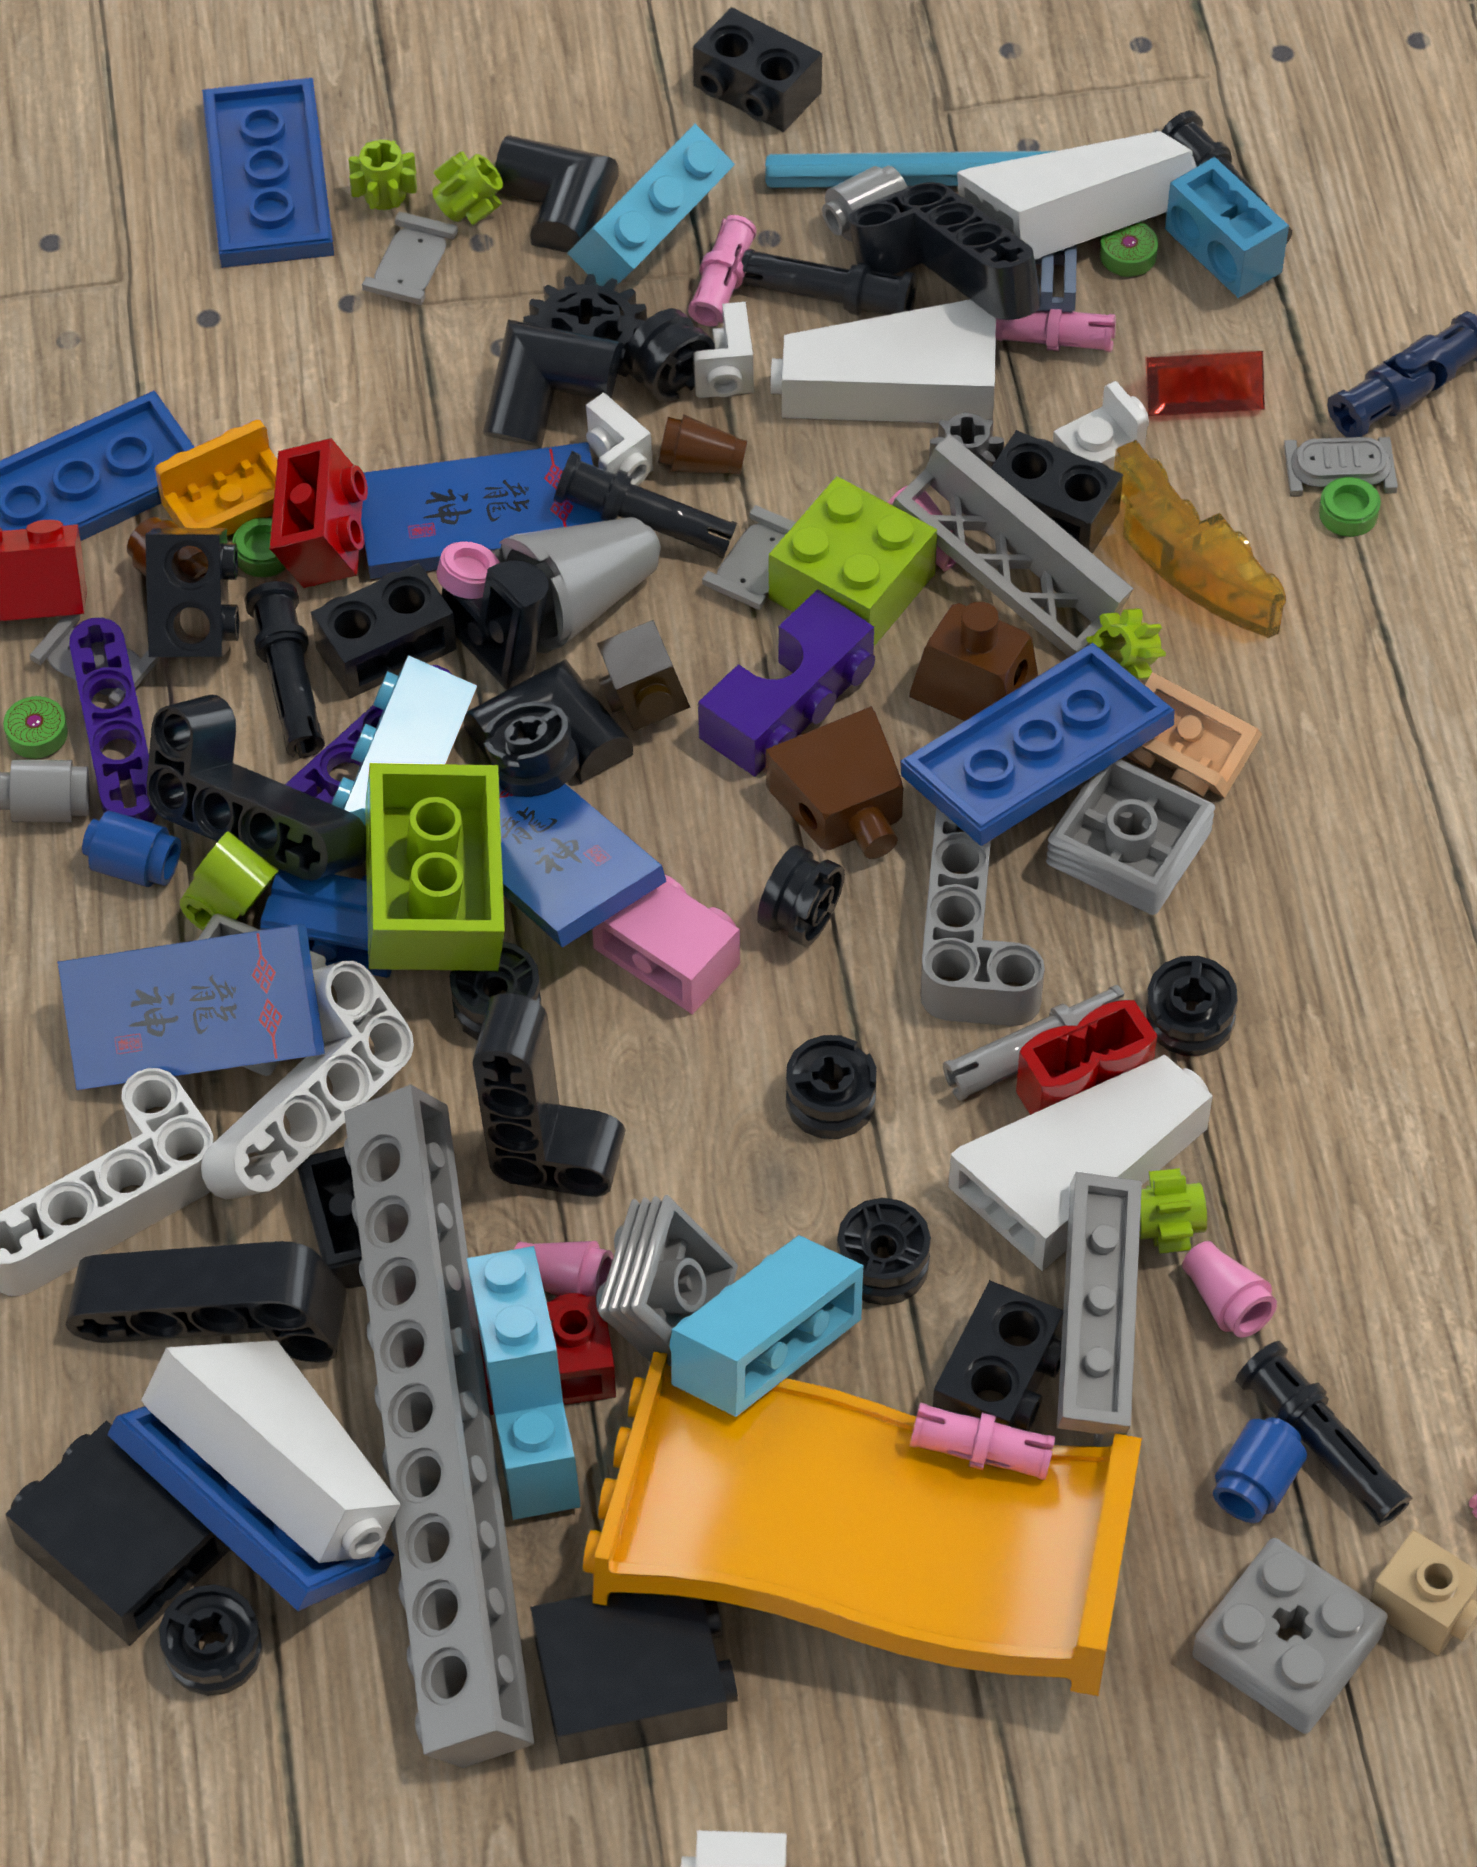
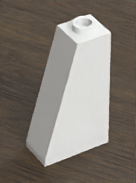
[957,131,1196,259]
[771,299,996,423]
[949,1055,1213,1271]
[141,1340,401,1563]

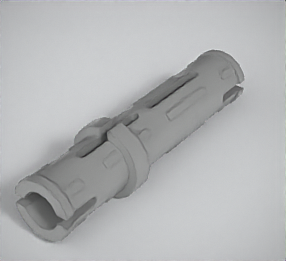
[943,985,1128,1101]

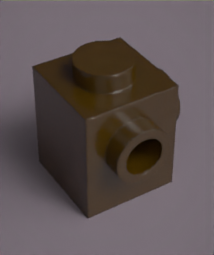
[597,620,690,731]

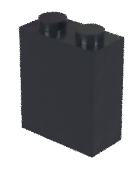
[5,1420,230,1646]
[530,1592,738,1764]

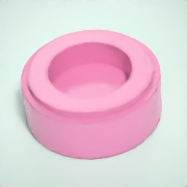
[436,542,500,599]

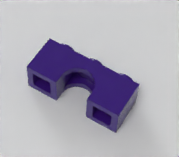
[698,589,875,777]

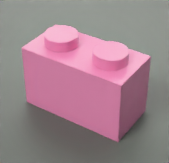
[592,875,740,1015]

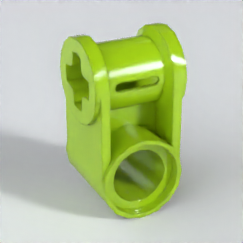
[179,831,278,931]

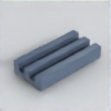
[1035,245,1077,312]

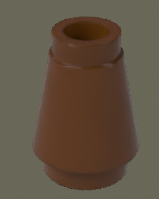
[658,414,747,475]

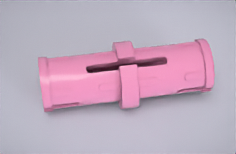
[688,215,757,326]
[996,309,1116,352]
[910,1403,1055,1480]

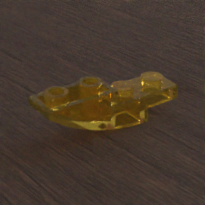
[1114,440,1286,638]

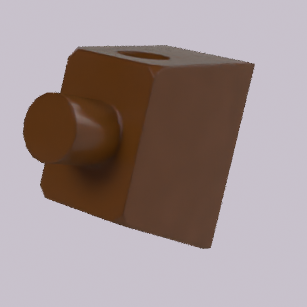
[909,601,1038,721]
[766,706,904,859]

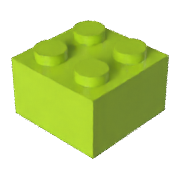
[768,476,937,646]

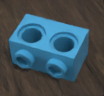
[1165,157,1289,298]

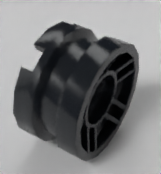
[623,308,715,403]
[484,701,579,797]
[757,845,845,947]
[449,942,542,1041]
[1146,955,1238,1056]
[786,1035,877,1139]
[837,1197,931,1305]
[159,1584,263,1696]

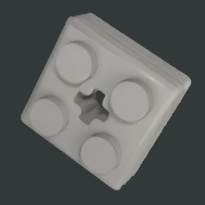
[1046,759,1215,915]
[596,1195,738,1366]
[1192,1538,1388,1733]

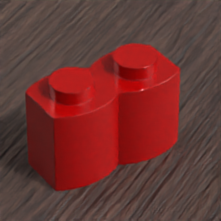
[1016,1000,1157,1115]

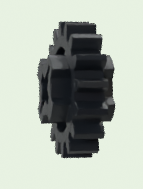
[523,274,647,377]

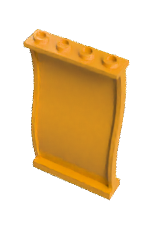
[583,1352,1142,1696]

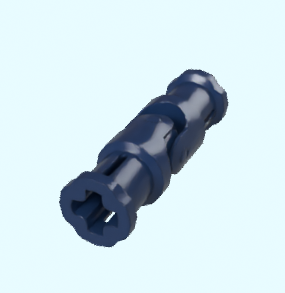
[1327,311,1477,438]

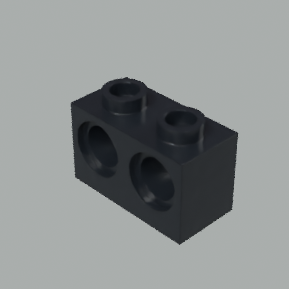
[693,7,822,132]
[991,430,1123,554]
[145,528,240,657]
[311,563,457,699]
[933,1280,1063,1431]

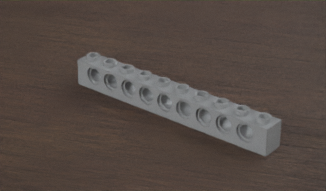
[344,1084,534,1768]

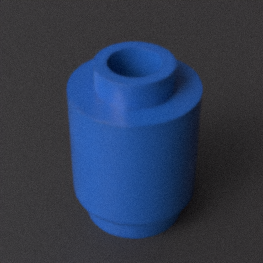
[82,810,181,887]
[1213,1417,1307,1523]

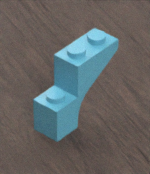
[466,1246,581,1520]

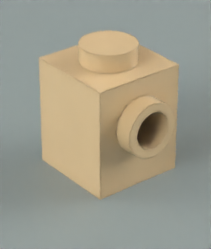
[1370,1529,1477,1657]

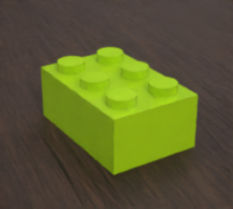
[365,763,505,971]

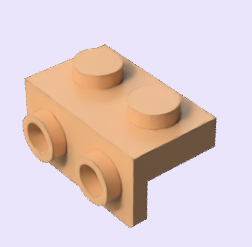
[1125,672,1262,798]

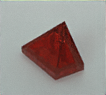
[1145,349,1265,416]

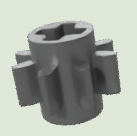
[929,412,1004,468]

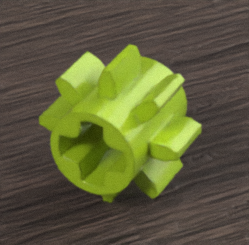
[348,139,417,210]
[432,151,503,225]
[1086,608,1166,680]
[1139,1168,1207,1254]

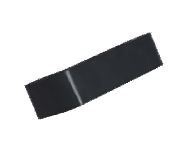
[848,182,1041,320]
[146,694,366,881]
[472,993,626,1197]
[65,1241,347,1363]

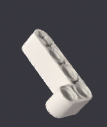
[201,961,414,1199]
[0,1068,215,1296]

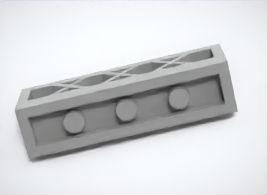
[892,433,1134,657]
[1057,1172,1142,1447]

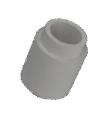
[822,165,908,241]
[0,760,89,822]

